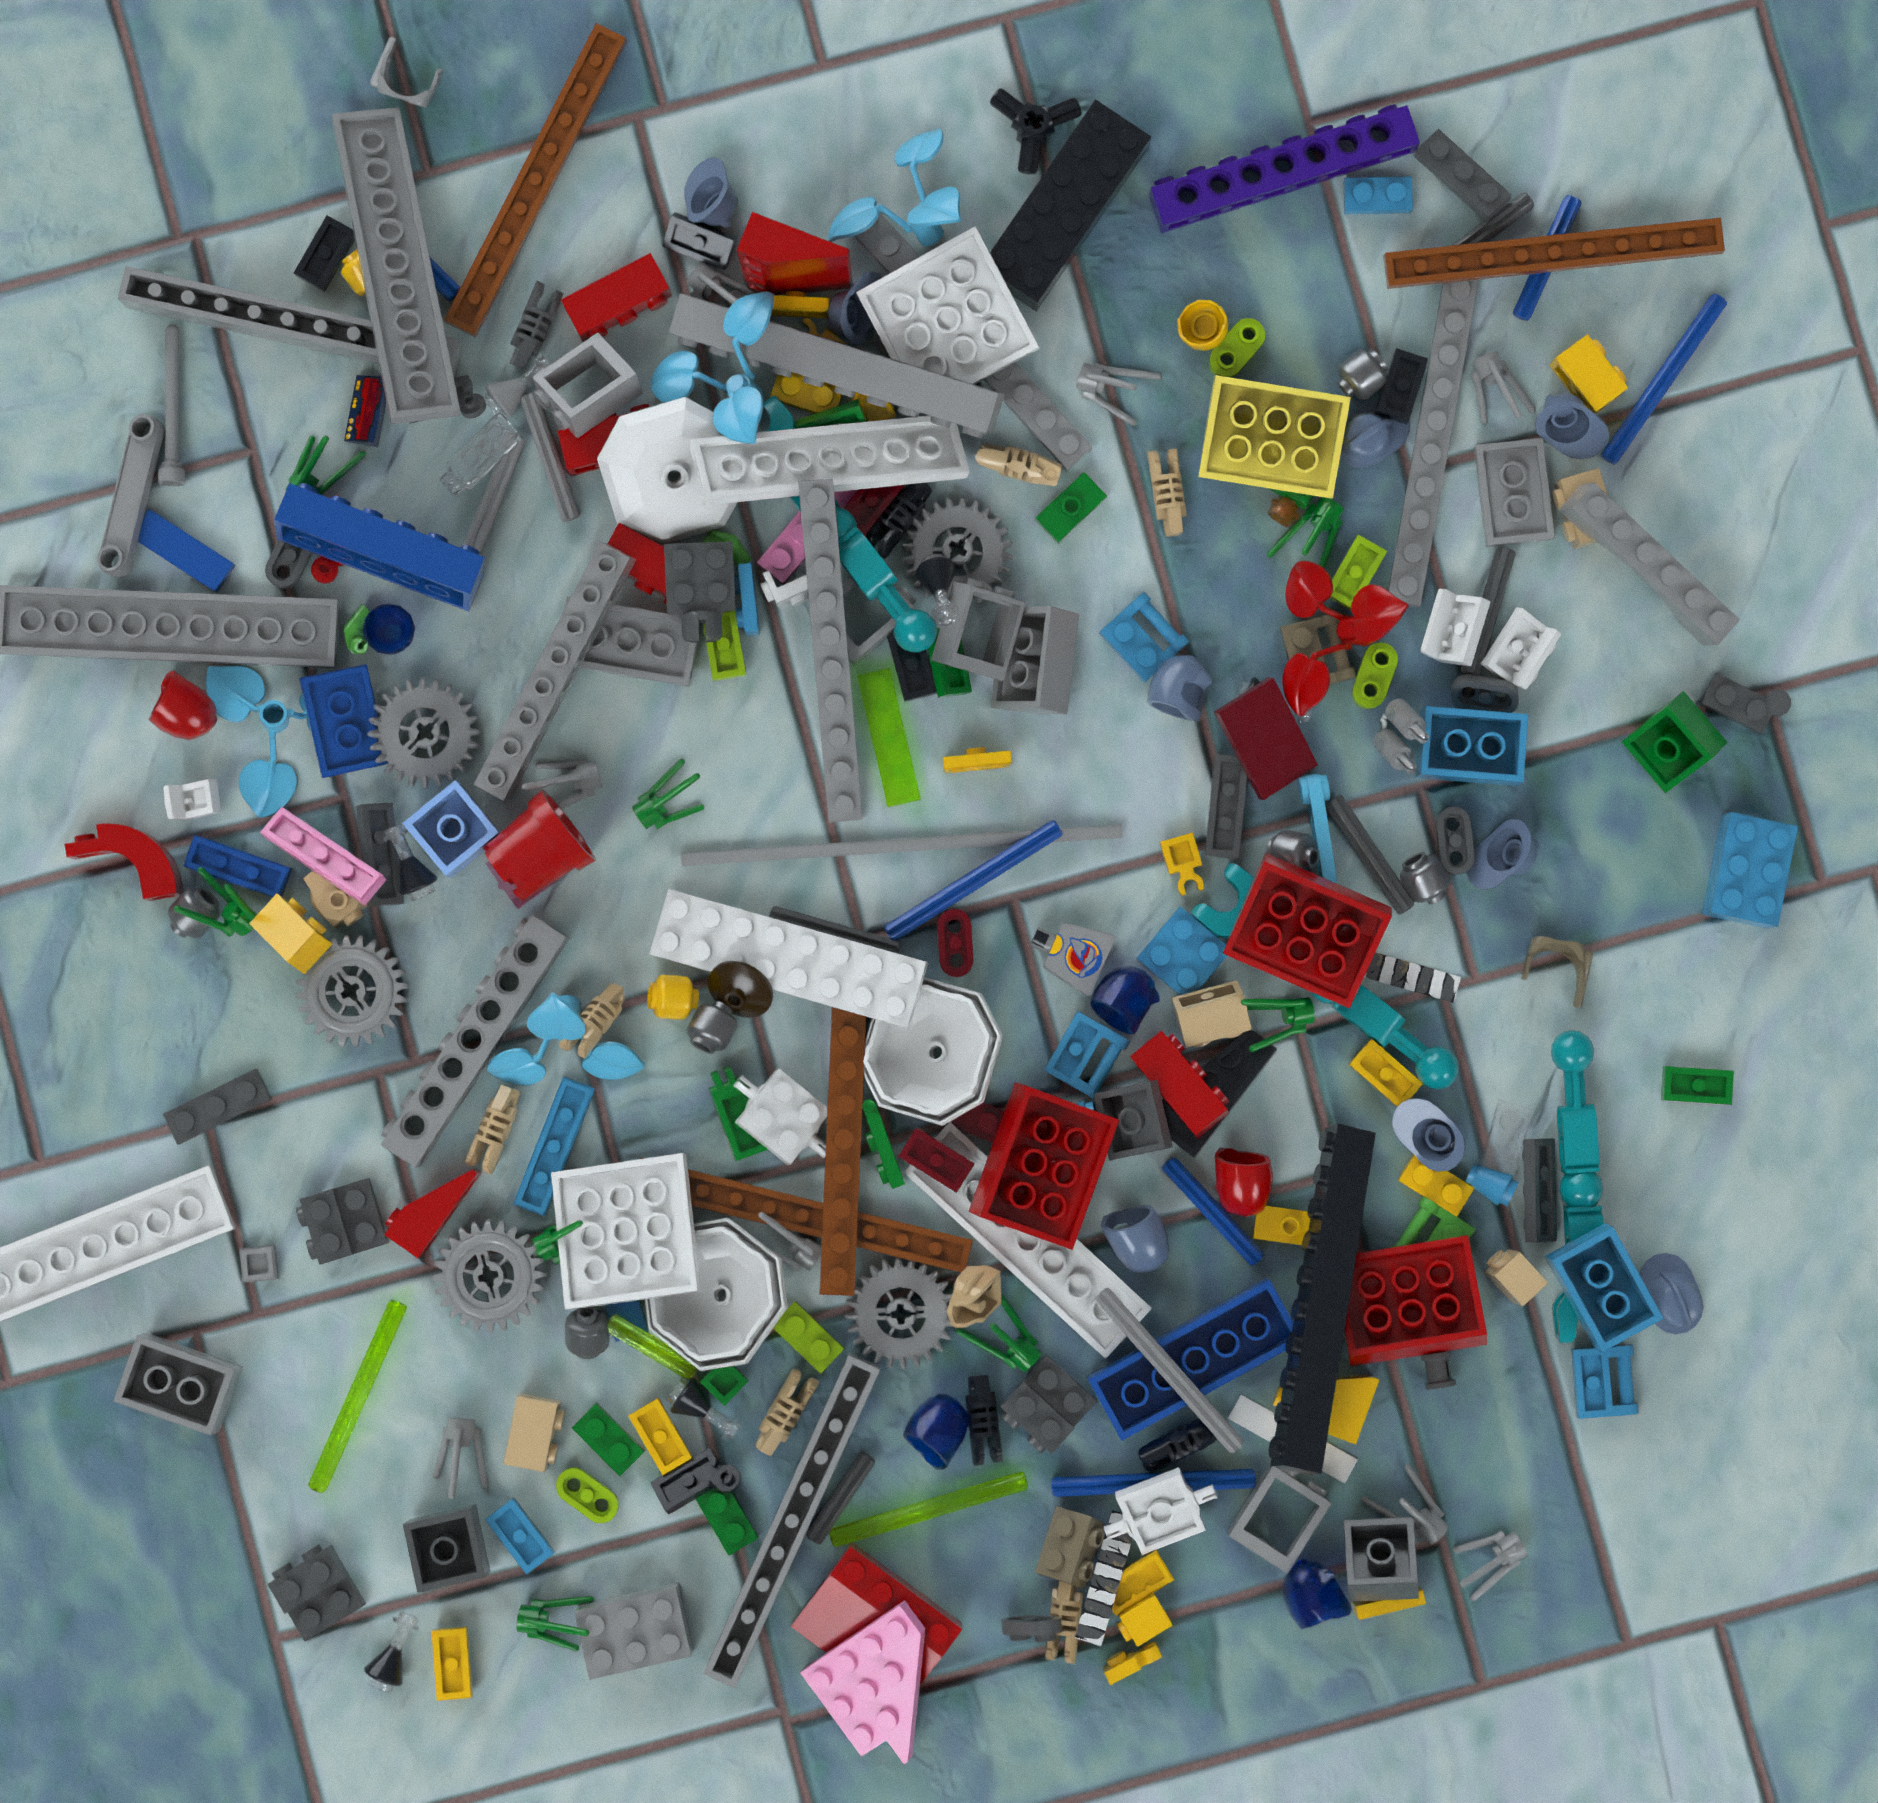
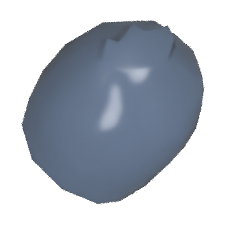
[1147,655,1212,722]
[1101,1205,1169,1273]

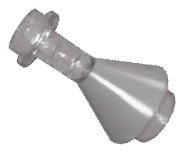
[483,355,550,419]

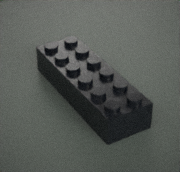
[990,99,1151,312]

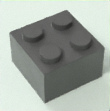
[403,1504,491,1593]
[1344,1517,1419,1602]

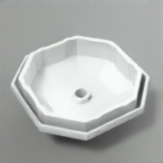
[597,397,737,545]
[863,977,1003,1126]
[645,1218,788,1371]

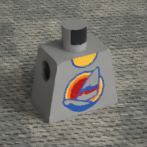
[1030,922,1116,997]

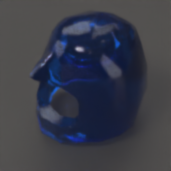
[1090,966,1160,1035]
[903,1393,969,1470]
[1282,1559,1352,1629]

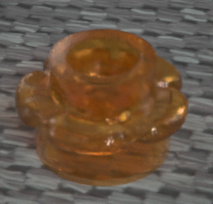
[1268,497,1300,527]

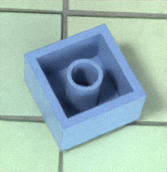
[402,780,501,879]

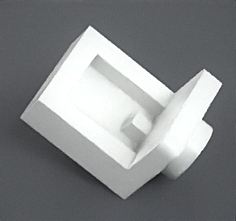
[760,570,809,608]
[163,779,222,820]

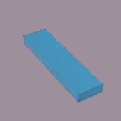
[513,1076,596,1216]

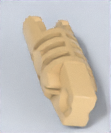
[975,443,1062,486]
[1147,449,1187,537]
[559,983,625,1059]
[465,1085,521,1174]
[755,1368,819,1456]
[1045,1581,1083,1664]

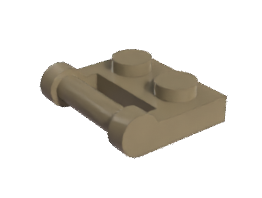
[1280,612,1356,685]

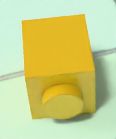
[1116,1593,1173,1647]

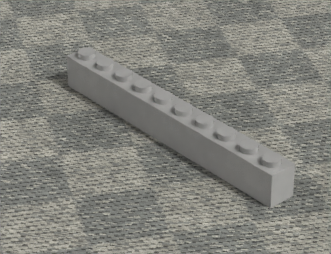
[118,266,462,378]
[669,293,1005,438]
[703,1352,881,1688]

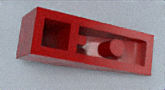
[384,1169,482,1258]

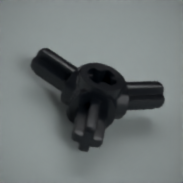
[990,88,1082,175]

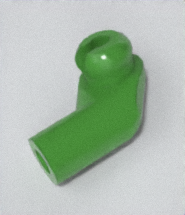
[702,530,752,567]
[343,604,375,655]

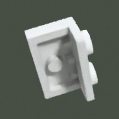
[1420,588,1490,666]
[1481,607,1561,690]

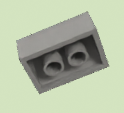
[991,606,1079,714]

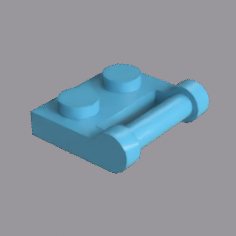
[1099,591,1190,683]
[1044,1011,1131,1100]
[1571,1344,1639,1419]

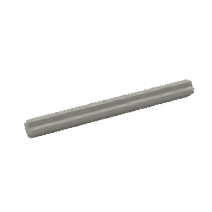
[1095,1288,1244,1453]

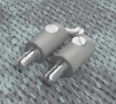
[1373,699,1430,774]

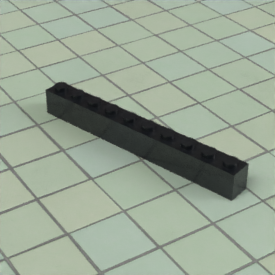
[1268,1123,1376,1475]

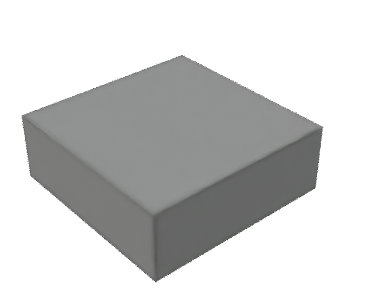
[239,1245,279,1283]

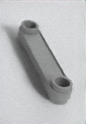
[97,414,165,577]

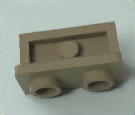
[1035,1506,1105,1589]

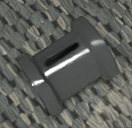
[1420,1351,1456,1390]

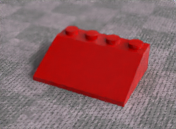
[737,212,853,296]
[1223,853,1392,1008]
[968,1082,1119,1250]
[1344,1235,1487,1367]
[791,1541,963,1685]

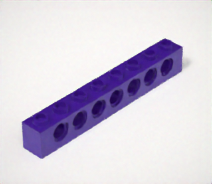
[1149,104,1420,234]

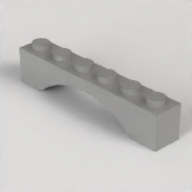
[1559,483,1740,645]

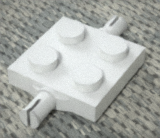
[733,1068,827,1165]
[1104,1467,1218,1555]

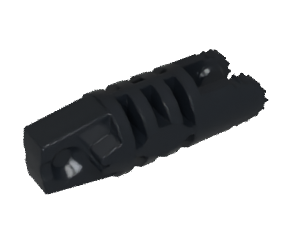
[865,483,932,559]
[965,1375,1003,1466]
[1138,1419,1218,1473]

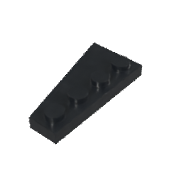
[1162,1030,1277,1158]

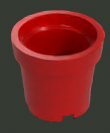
[482,789,596,902]

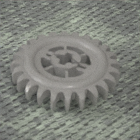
[902,496,1013,604]
[367,677,480,789]
[295,935,409,1047]
[433,1219,546,1333]
[845,1257,953,1370]

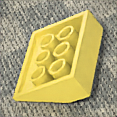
[1198,375,1351,499]

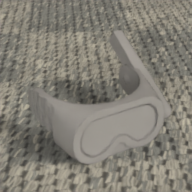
[370,37,443,108]

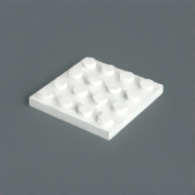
[856,226,1040,414]
[551,1153,701,1310]

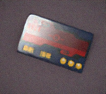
[344,375,387,447]

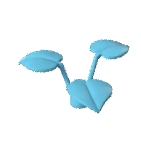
[828,128,961,247]
[650,291,774,444]
[206,666,311,818]
[487,992,645,1086]

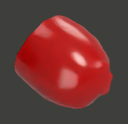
[149,671,218,740]
[1214,1147,1273,1217]

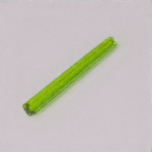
[308,1300,407,1493]
[829,1471,1028,1547]

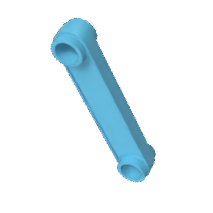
[1298,774,1338,884]

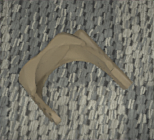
[1521,936,1593,1008]

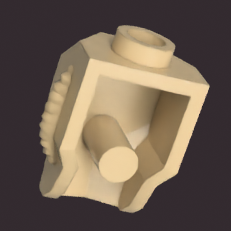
[303,871,367,928]
[947,1265,1001,1328]

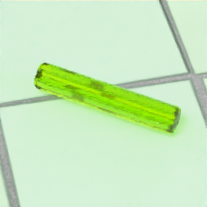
[607,1314,697,1379]

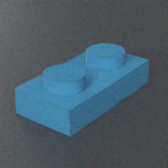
[1343,177,1413,215]
[734,563,760,636]
[485,1497,555,1575]

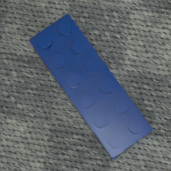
[274,483,485,612]
[1086,1278,1293,1441]

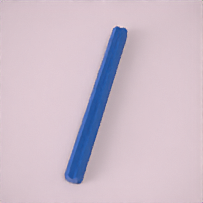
[1601,293,1727,465]
[885,820,1063,940]
[1051,1469,1256,1497]

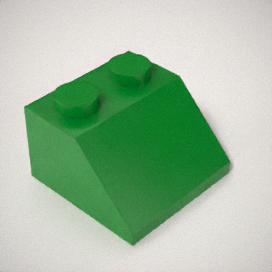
[1622,691,1728,793]

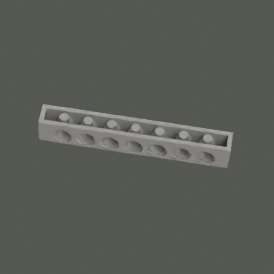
[473,542,636,801]
[381,915,570,1168]

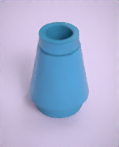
[1465,1164,1519,1207]

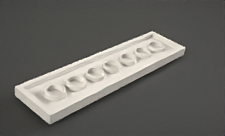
[690,415,970,506]
[649,889,928,1029]
[904,1122,1152,1359]
[0,1165,236,1322]

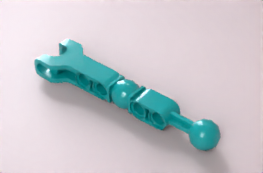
[763,395,937,652]
[1191,863,1459,1090]
[1551,1030,1604,1344]

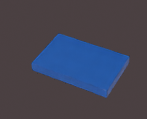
[299,664,388,778]

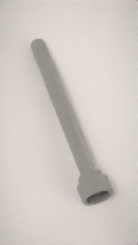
[158,325,186,486]

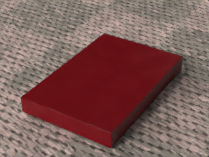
[1214,677,1318,800]

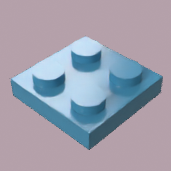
[1136,906,1227,995]

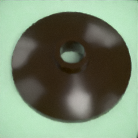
[708,961,773,1018]

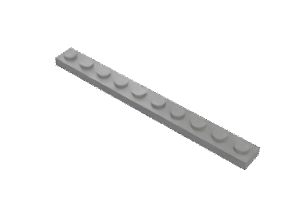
[854,213,1092,472]
[1388,280,1479,608]
[798,478,863,822]

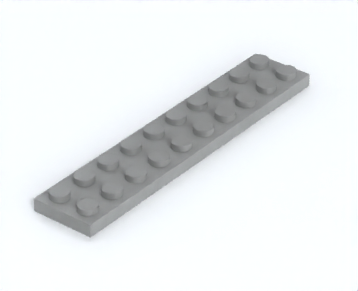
[332,107,460,424]
[0,585,340,668]

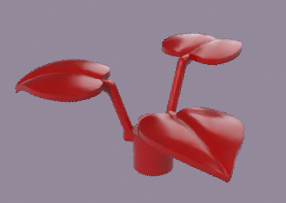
[1282,561,1409,716]

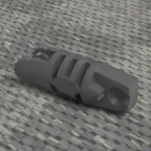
[509,280,564,369]

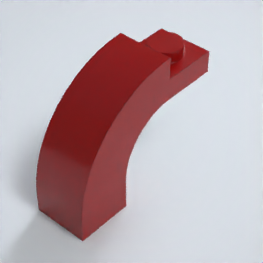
[64,823,184,901]

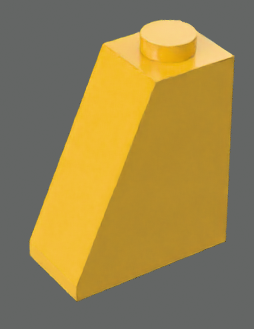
[1272,1375,1379,1445]

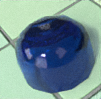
[363,603,416,655]

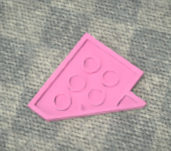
[800,1600,925,1764]

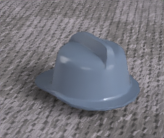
[684,157,738,228]
[825,271,883,345]
[1535,394,1609,459]
[1340,401,1410,468]
[1466,819,1540,890]
[1392,1098,1466,1172]
[1639,1253,1704,1334]

